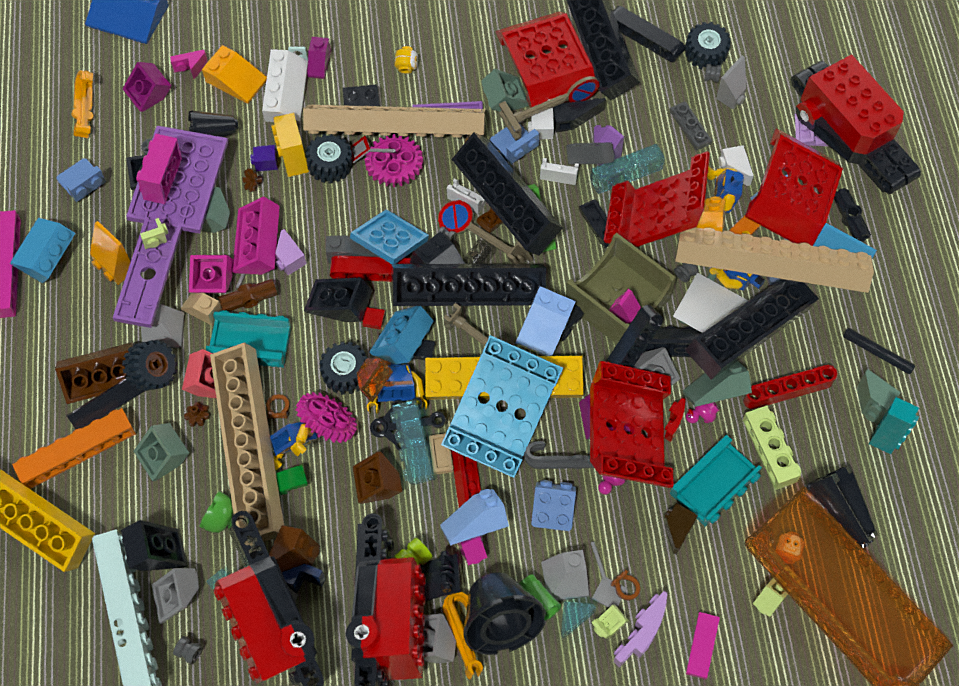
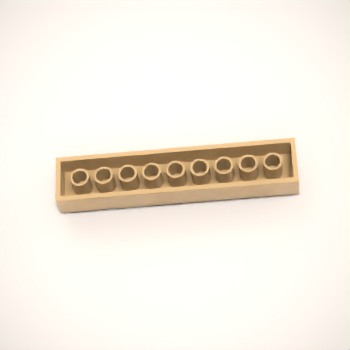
[303,105,485,137]
[675,227,874,293]
[210,343,284,546]

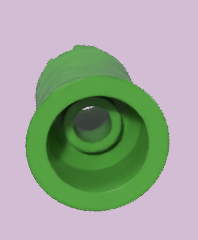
[519,575,562,621]

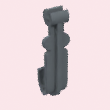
[524,441,594,469]

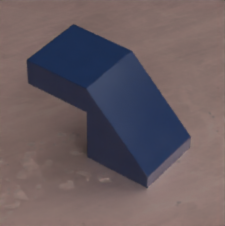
[282,564,326,593]

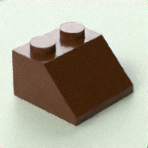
[269,525,321,572]

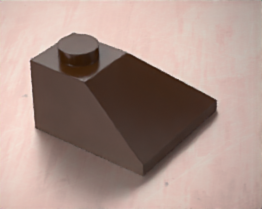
[353,451,402,504]

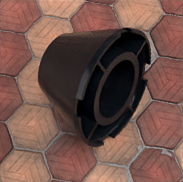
[464,572,547,655]

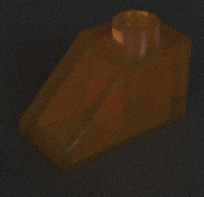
[357,358,393,402]

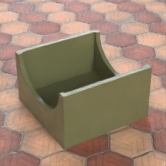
[566,233,676,344]

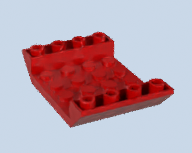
[496,11,598,108]
[745,128,843,246]
[604,151,710,247]
[590,361,673,488]

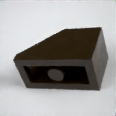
[664,503,698,555]

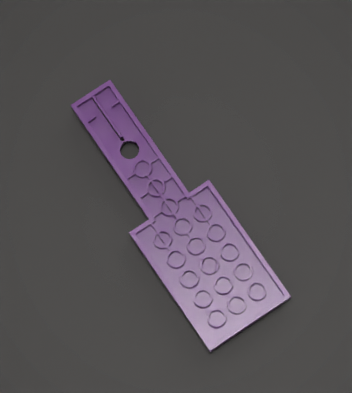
[113,126,228,328]

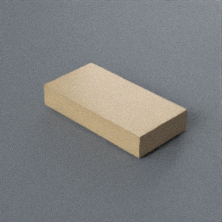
[429,433,453,475]

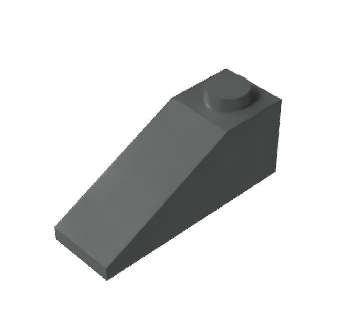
[326,235,379,263]

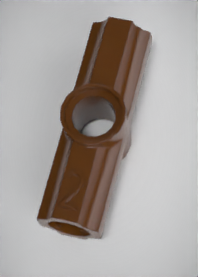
[218,279,278,312]

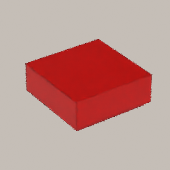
[362,307,385,330]

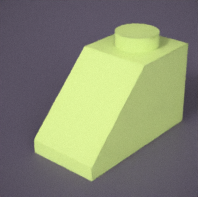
[753,572,795,617]

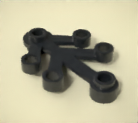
[370,398,446,451]

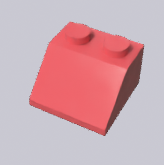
[182,349,216,398]

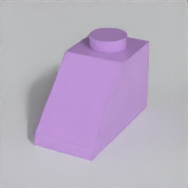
[275,229,306,275]

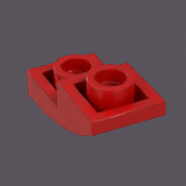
[664,397,685,442]

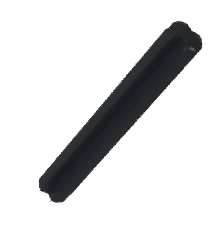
[843,328,915,374]

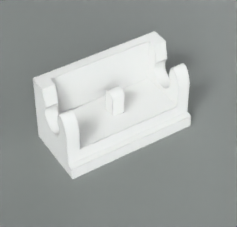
[540,158,579,185]
[447,178,487,214]

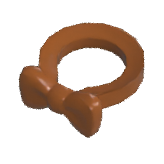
[266,394,290,419]
[610,570,640,601]

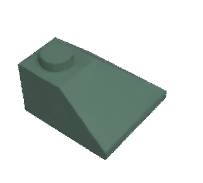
[201,187,230,233]

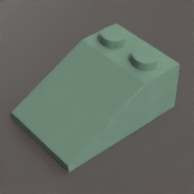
[683,361,752,407]

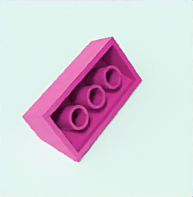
[232,196,280,275]

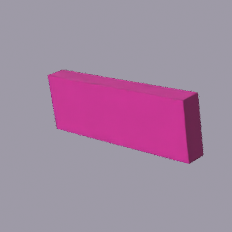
[686,612,720,680]

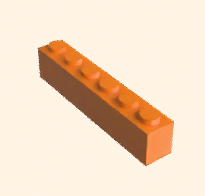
[12,408,136,489]

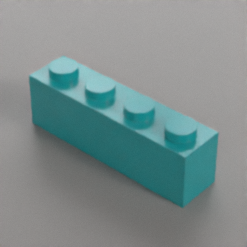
[869,397,919,454]

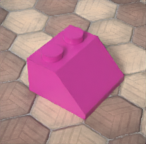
[189,255,233,293]

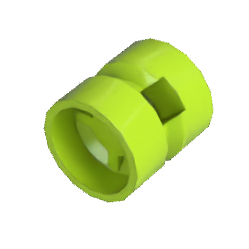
[393,537,433,565]

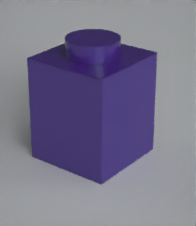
[250,145,278,172]

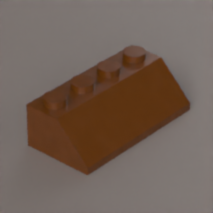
[55,342,134,404]

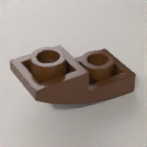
[476,207,503,233]

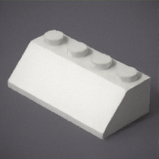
[262,49,308,123]

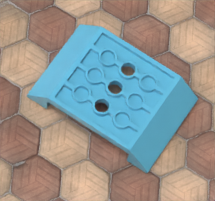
[441,335,563,478]

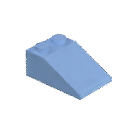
[515,286,576,356]
[440,489,509,545]

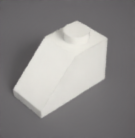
[528,99,554,139]
[718,146,754,186]

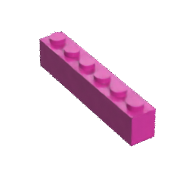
[0,210,21,318]

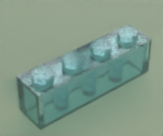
[590,144,665,194]
[390,400,435,485]

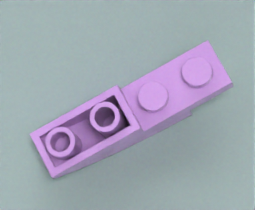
[613,591,667,668]

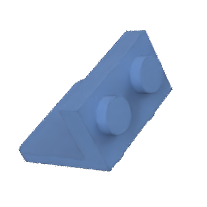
[490,123,539,164]
[57,158,106,202]
[531,480,576,531]

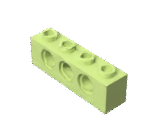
[742,406,801,490]

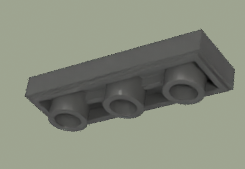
[670,101,712,151]

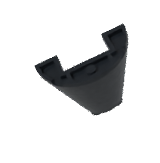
[803,464,878,550]

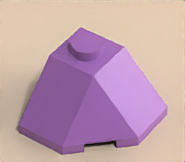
[593,125,624,169]

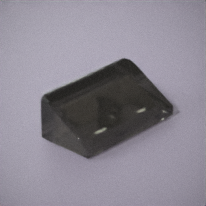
[463,240,496,264]

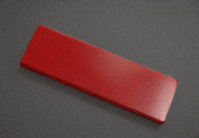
[450,449,481,508]

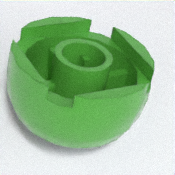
[199,491,234,533]

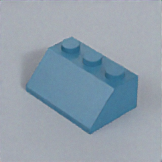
[10,218,76,283]
[813,223,877,259]
[369,306,433,365]

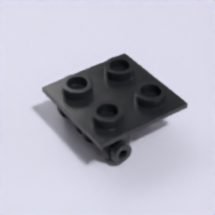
[342,84,380,106]
[420,551,461,601]

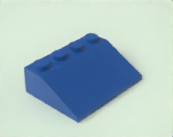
[85,0,169,44]

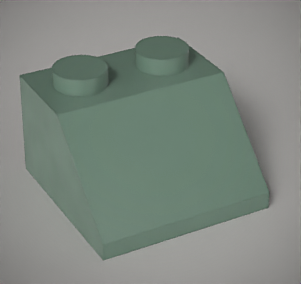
[481,69,529,112]
[856,369,901,425]
[134,423,189,481]

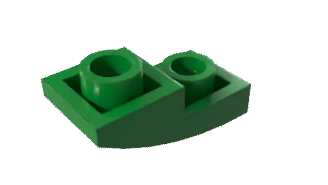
[276,465,307,496]

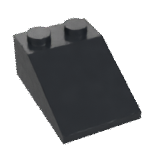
[410,231,465,264]
[304,278,372,322]
[121,520,188,571]

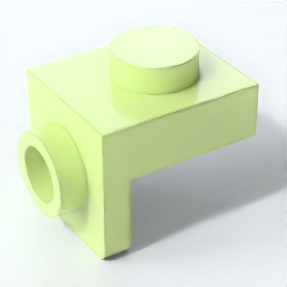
[140,218,168,249]
[592,605,629,638]

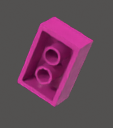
[136,133,182,204]

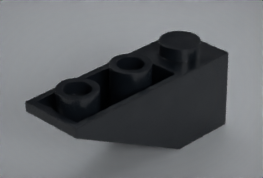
[553,98,606,132]

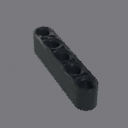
[613,6,686,62]
[606,305,663,368]

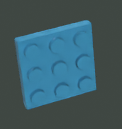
[350,209,429,264]

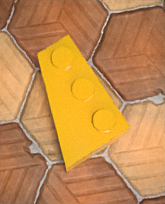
[271,113,309,177]

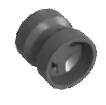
[173,636,203,665]

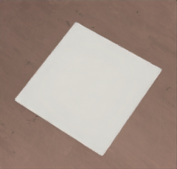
[673,273,748,333]

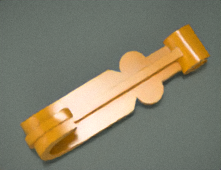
[71,70,94,138]
[442,592,483,679]

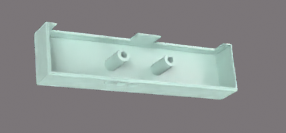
[92,529,162,686]

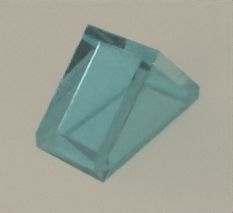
[561,601,596,639]

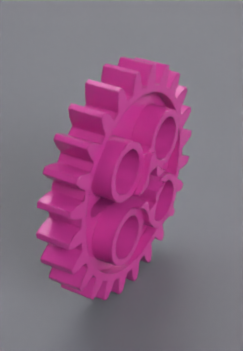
[365,134,423,187]
[296,392,357,443]

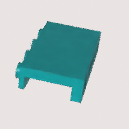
[206,311,291,368]
[670,435,762,527]

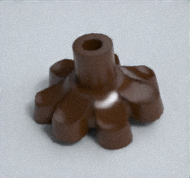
[242,168,262,192]
[184,402,210,427]

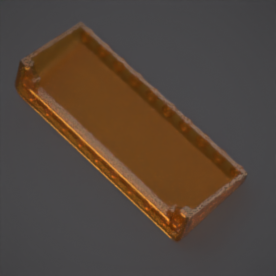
[745,486,954,686]

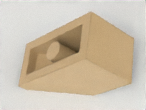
[181,293,223,326]

